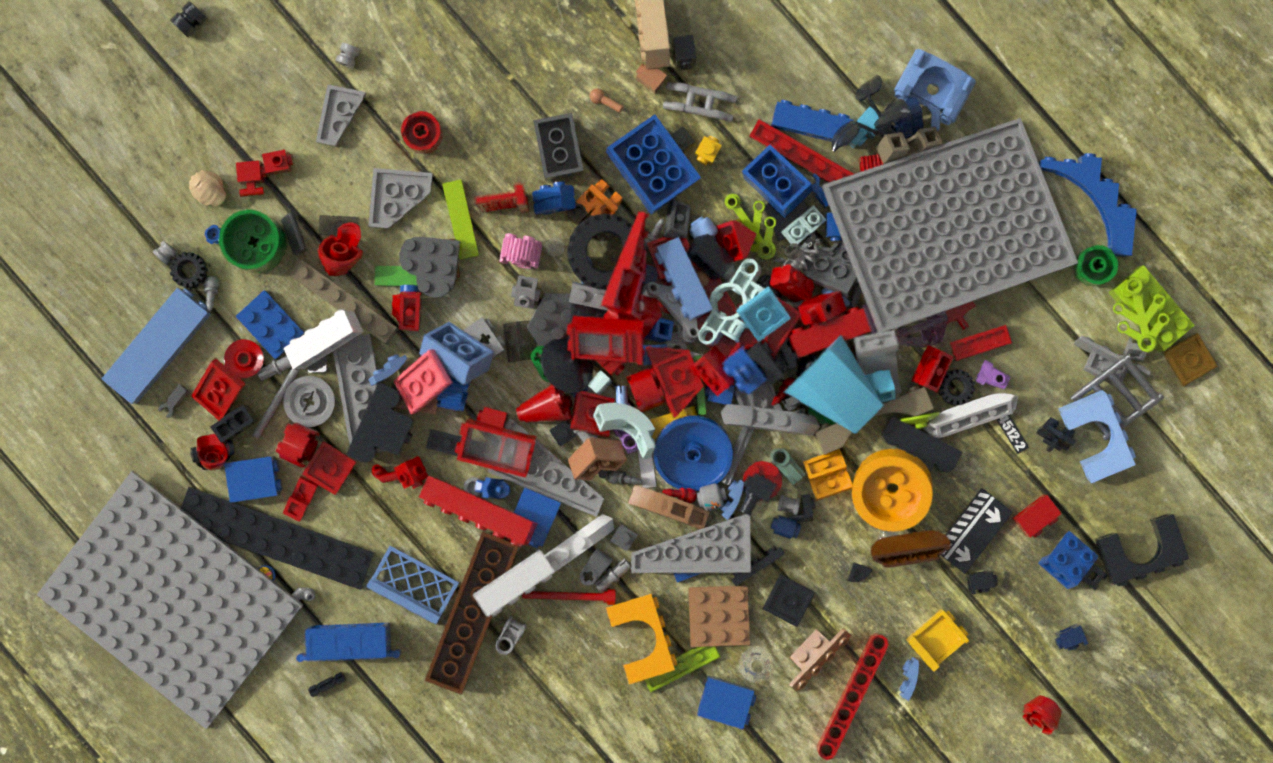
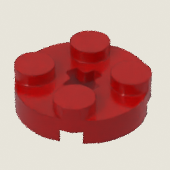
[743,461,782,500]

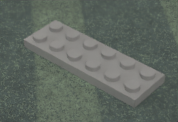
[333,334,385,452]

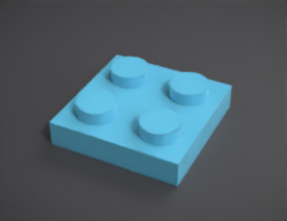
[736,287,791,341]

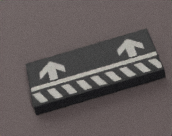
[941,488,1013,574]

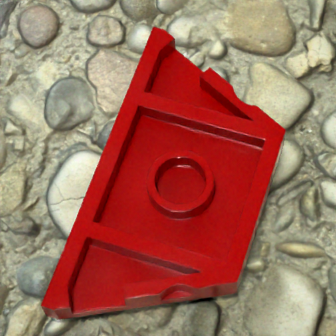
[645,346,704,419]

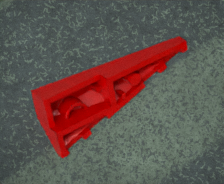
[601,212,649,320]

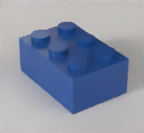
[742,145,813,218]

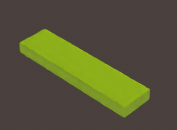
[442,179,479,260]
[644,646,721,693]

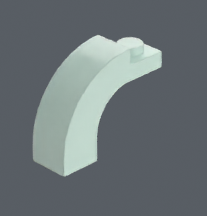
[593,403,655,459]

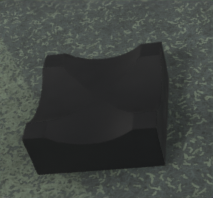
[746,341,785,385]

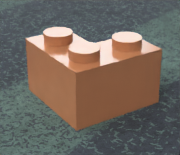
[568,437,627,481]

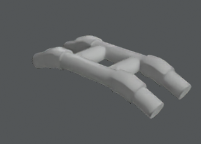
[663,82,737,122]

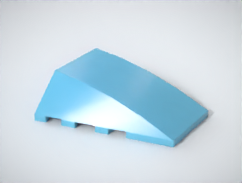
[785,335,883,434]

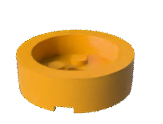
[852,449,933,532]

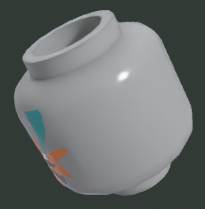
[697,483,727,511]

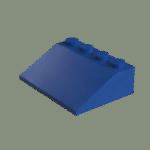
[606,114,701,215]

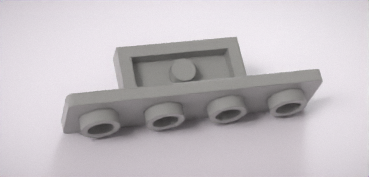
[1074,336,1151,387]

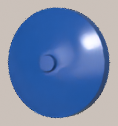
[654,416,733,491]

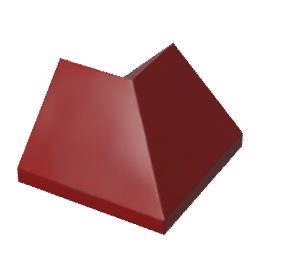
[714,218,757,262]

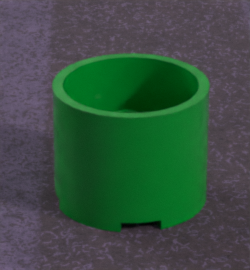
[219,209,287,273]

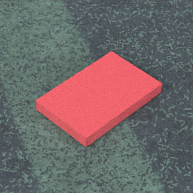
[393,349,452,415]

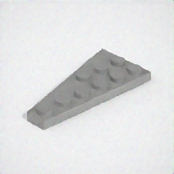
[488,417,604,517]

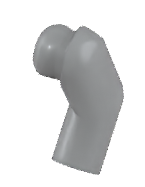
[291,587,315,601]

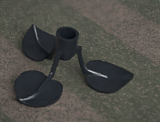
[832,75,912,153]

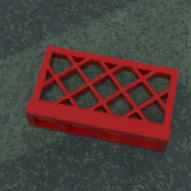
[475,183,530,214]

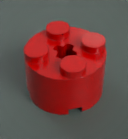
[401,111,443,154]
[626,368,666,413]
[276,422,320,468]

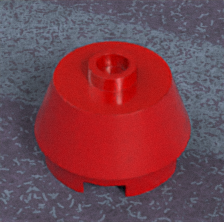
[1022,695,1062,735]

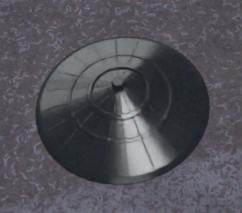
[541,338,593,393]

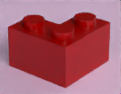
[604,294,662,338]

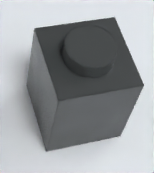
[610,523,638,551]

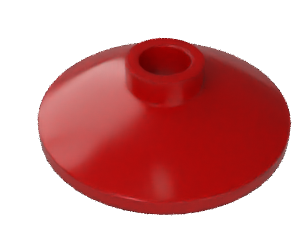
[224,339,264,379]

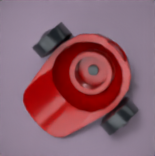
[190,434,235,471]

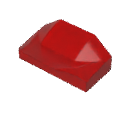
[392,291,422,331]

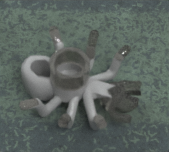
[774,233,821,271]

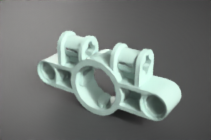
[698,259,764,346]

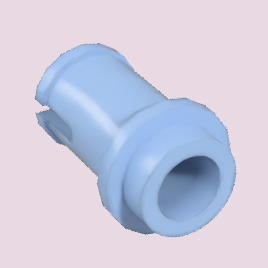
[615,386,630,406]

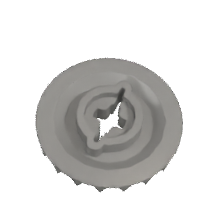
[283,376,335,427]

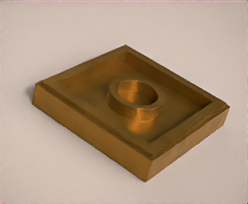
[1163,333,1218,386]

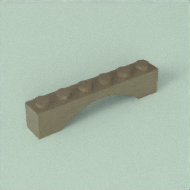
[289,259,399,344]
[814,385,934,454]

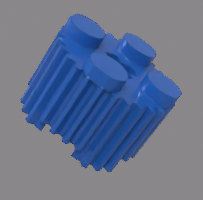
[437,373,471,411]

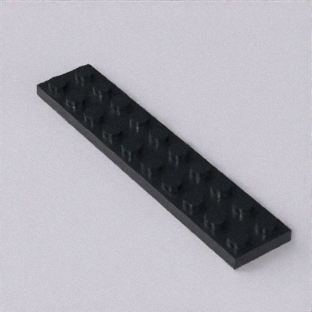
[181,487,375,590]

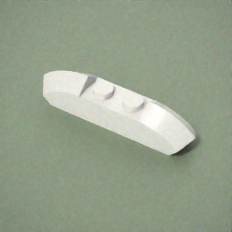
[923,394,1018,439]
[544,514,614,574]

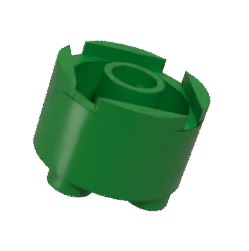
[1074,245,1118,286]

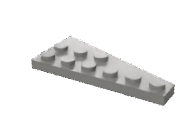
[631,514,751,573]

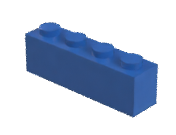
[771,100,854,145]

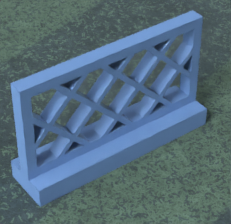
[366,546,459,625]

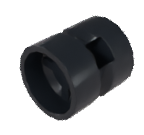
[170,1,207,38]

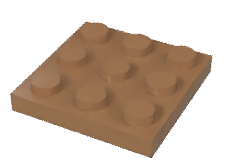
[688,585,750,647]

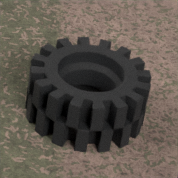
[169,252,208,288]
[939,369,975,405]

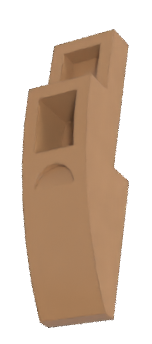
[628,485,710,530]

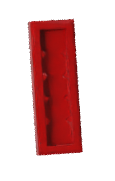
[949,325,1012,361]

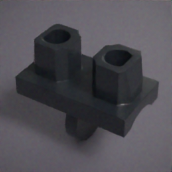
[1036,417,1076,452]

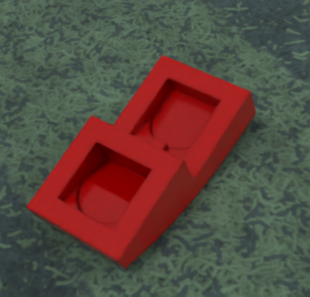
[283,476,319,522]

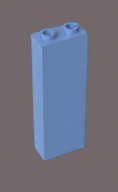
[102,288,211,404]

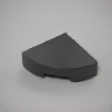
[847,562,873,582]

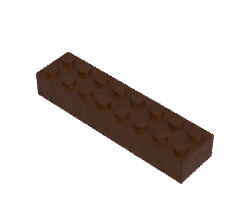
[424,531,519,695]

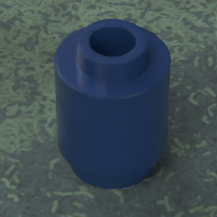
[770,515,801,539]

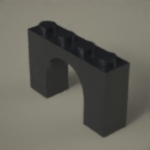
[1095,513,1189,587]

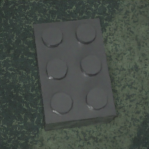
[533,113,584,181]

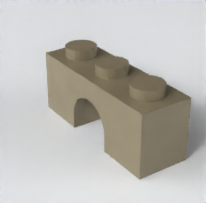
[876,127,943,164]

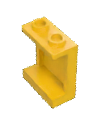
[905,609,969,672]

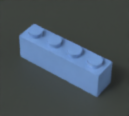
[655,237,713,321]

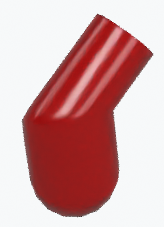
[372,464,399,483]

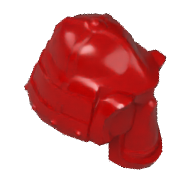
[317,222,364,277]

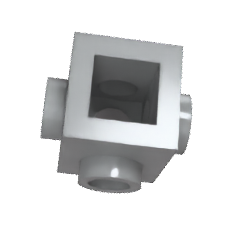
[511,276,540,309]

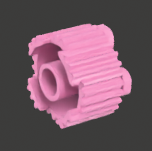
[499,234,542,269]

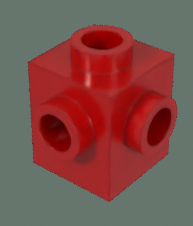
[394,456,428,489]

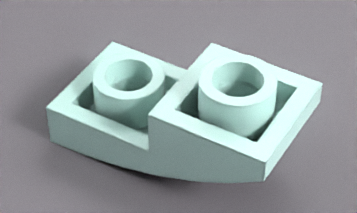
[781,205,826,247]

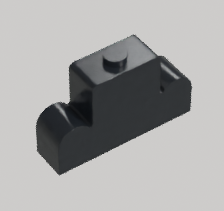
[346,382,415,463]
[881,416,963,472]

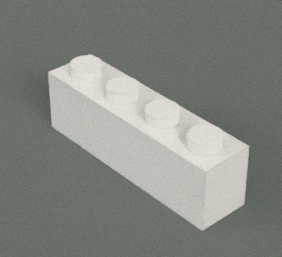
[284,309,363,369]
[473,550,555,617]

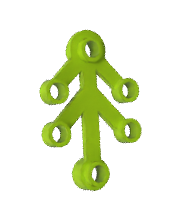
[725,194,777,260]
[1113,277,1170,352]

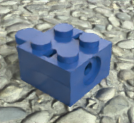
[723,345,767,394]

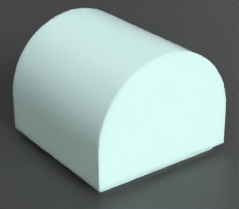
[588,370,612,395]

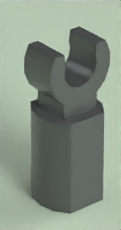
[158,384,190,418]

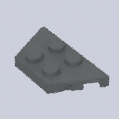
[526,293,575,347]

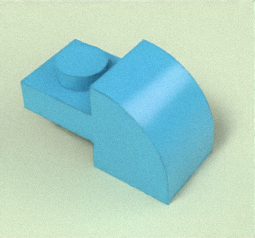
[848,107,879,149]

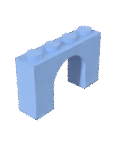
[1058,390,1136,483]

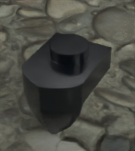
[789,494,816,522]

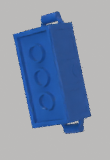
[296,622,402,662]

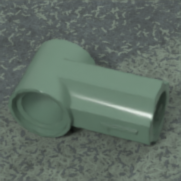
[770,448,805,485]

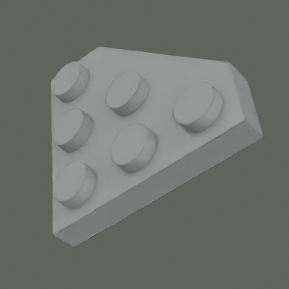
[368,168,433,229]

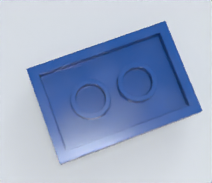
[235,290,305,360]

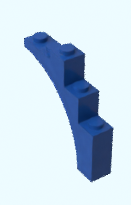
[1038,153,1136,257]

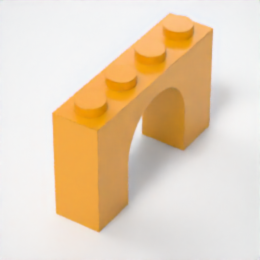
[606,594,678,684]

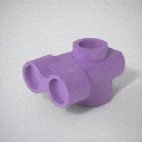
[975,360,1010,389]
[613,429,639,454]

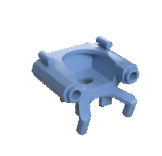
[894,49,976,131]

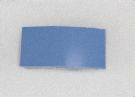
[368,354,407,386]
[721,479,744,520]
[899,657,919,701]

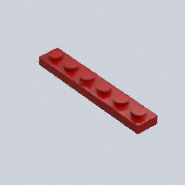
[749,119,854,183]

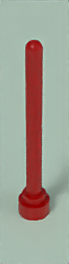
[521,589,616,605]

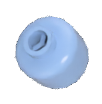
[689,216,718,240]

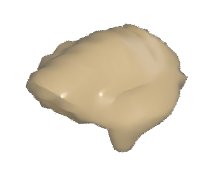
[189,170,226,207]

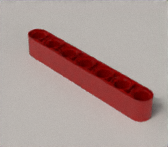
[817,633,888,760]

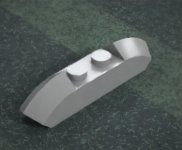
[721,404,820,436]

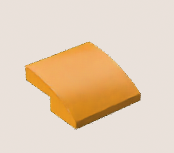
[803,449,853,501]

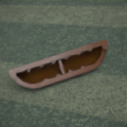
[871,530,951,568]

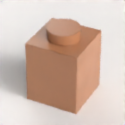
[636,63,667,94]

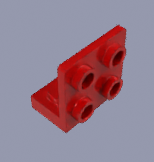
[691,346,736,396]

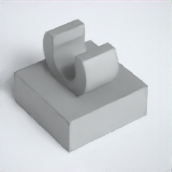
[1123,338,1148,361]

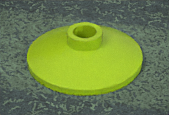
[900,412,940,428]

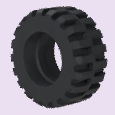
[567,214,633,290]

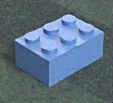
[419,322,494,385]

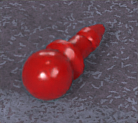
[772,377,796,406]
[662,487,697,503]

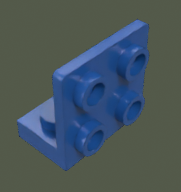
[1038,531,1098,589]

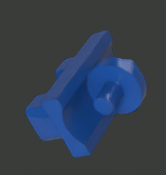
[475,477,510,499]

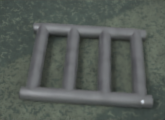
[1070,353,1164,441]

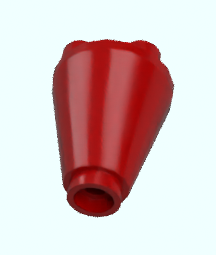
[516,384,573,423]

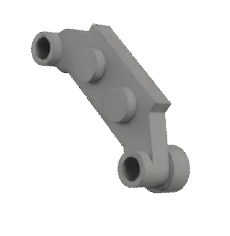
[641,282,699,344]

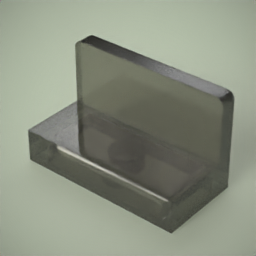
[503,321,538,363]

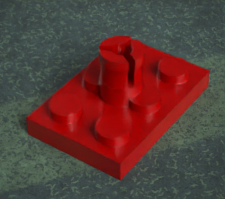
[191,358,245,420]

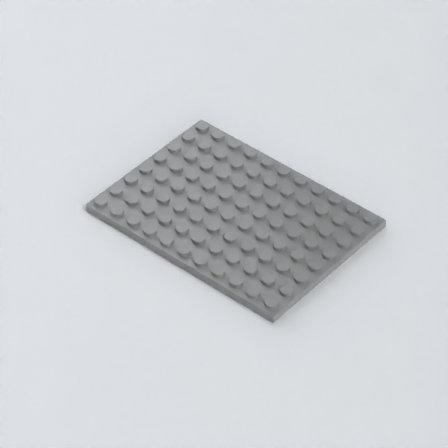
[822,118,1078,333]
[37,471,303,729]

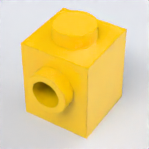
[694,136,722,166]

